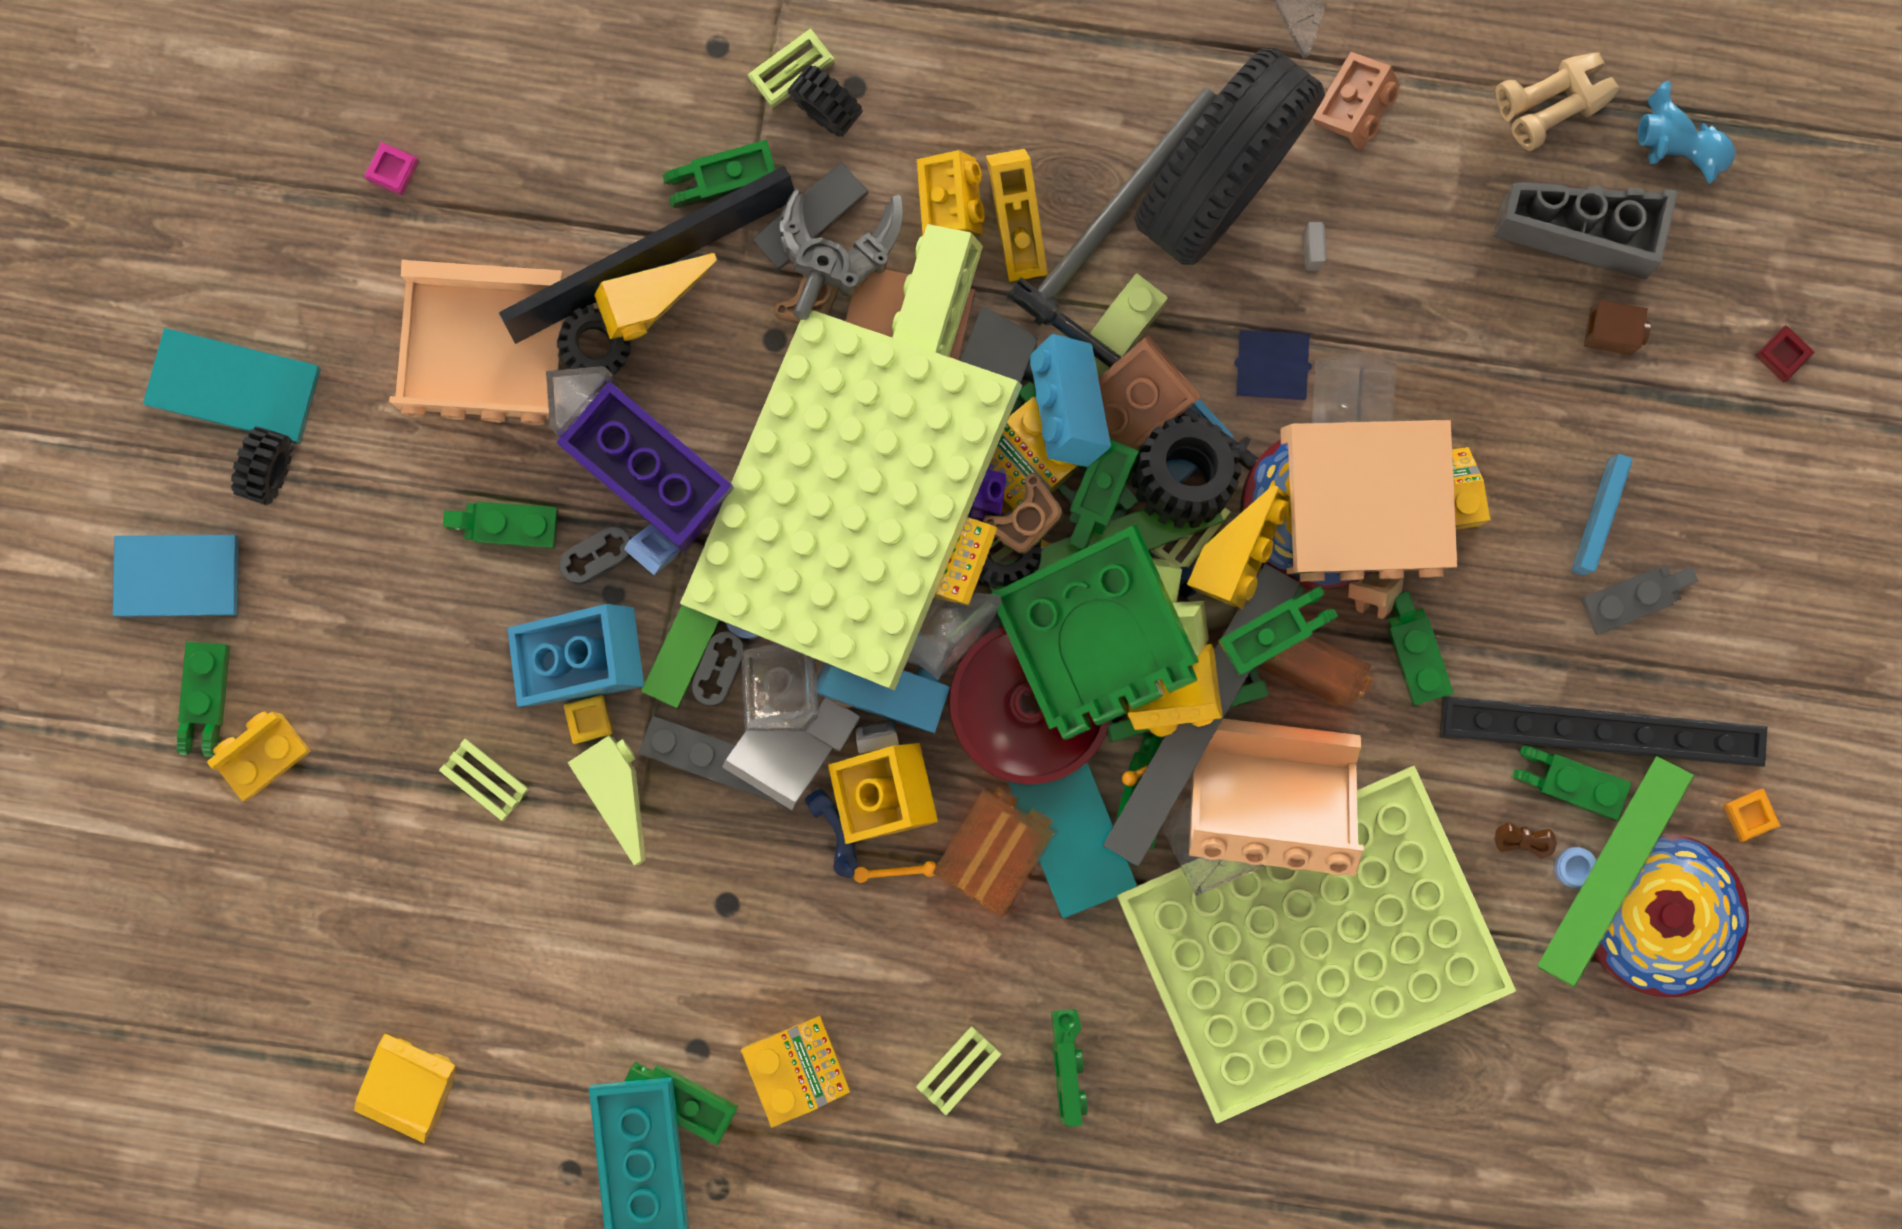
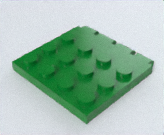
[989,525,1199,740]

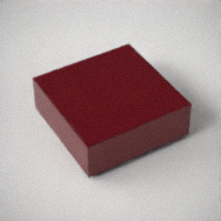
[1755,325,1815,383]

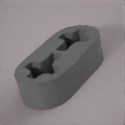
[560,527,631,585]
[692,632,745,706]

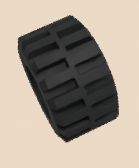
[1132,416,1242,529]

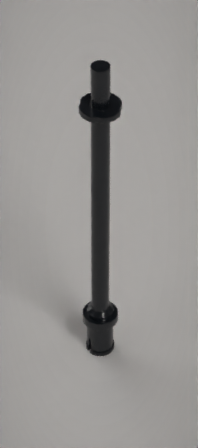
[1006,277,1258,471]

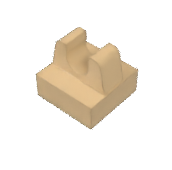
[1348,572,1403,619]

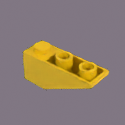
[1187,485,1290,610]

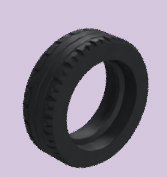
[1134,47,1325,265]

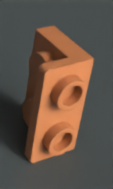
[1312,52,1400,150]

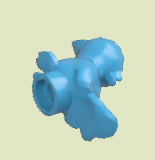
[1638,80,1736,184]

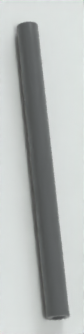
[1037,88,1217,299]

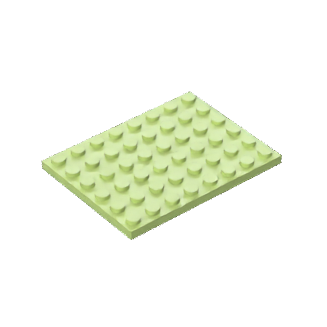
[680,310,1022,691]
[1117,765,1516,1123]

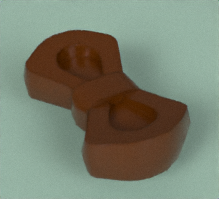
[1494,822,1557,858]

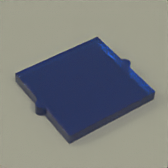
[1234,330,1312,400]

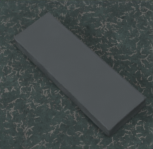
[752,161,868,271]

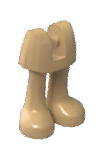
[1495,52,1620,151]

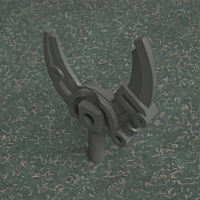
[779,190,903,320]

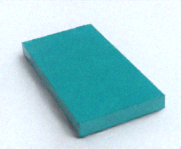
[143,328,321,444]
[1007,763,1137,919]
[588,1077,689,1229]

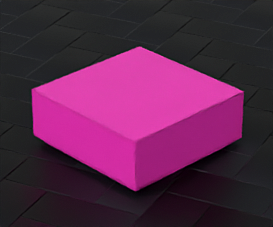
[364,142,419,196]

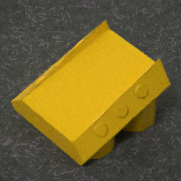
[1127,644,1223,737]
[354,1034,456,1143]

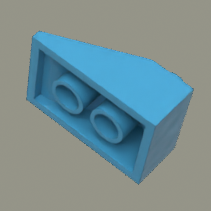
[507,604,644,707]

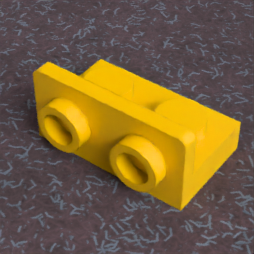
[916,150,985,236]
[207,711,311,802]

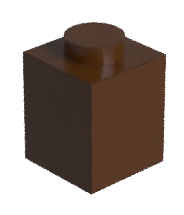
[1584,299,1651,355]

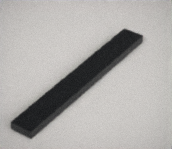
[499,166,795,344]
[1439,696,1768,767]

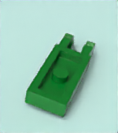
[662,139,776,208]
[1218,586,1338,676]
[176,642,230,757]
[1511,746,1632,821]

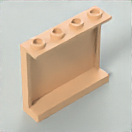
[389,260,566,425]
[1281,420,1457,582]
[1189,719,1363,876]

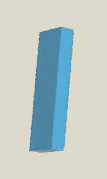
[1571,454,1633,576]

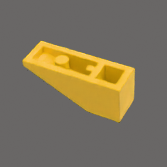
[986,149,1048,282]
[595,253,717,341]

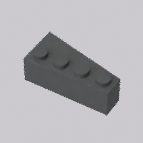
[1493,183,1678,280]

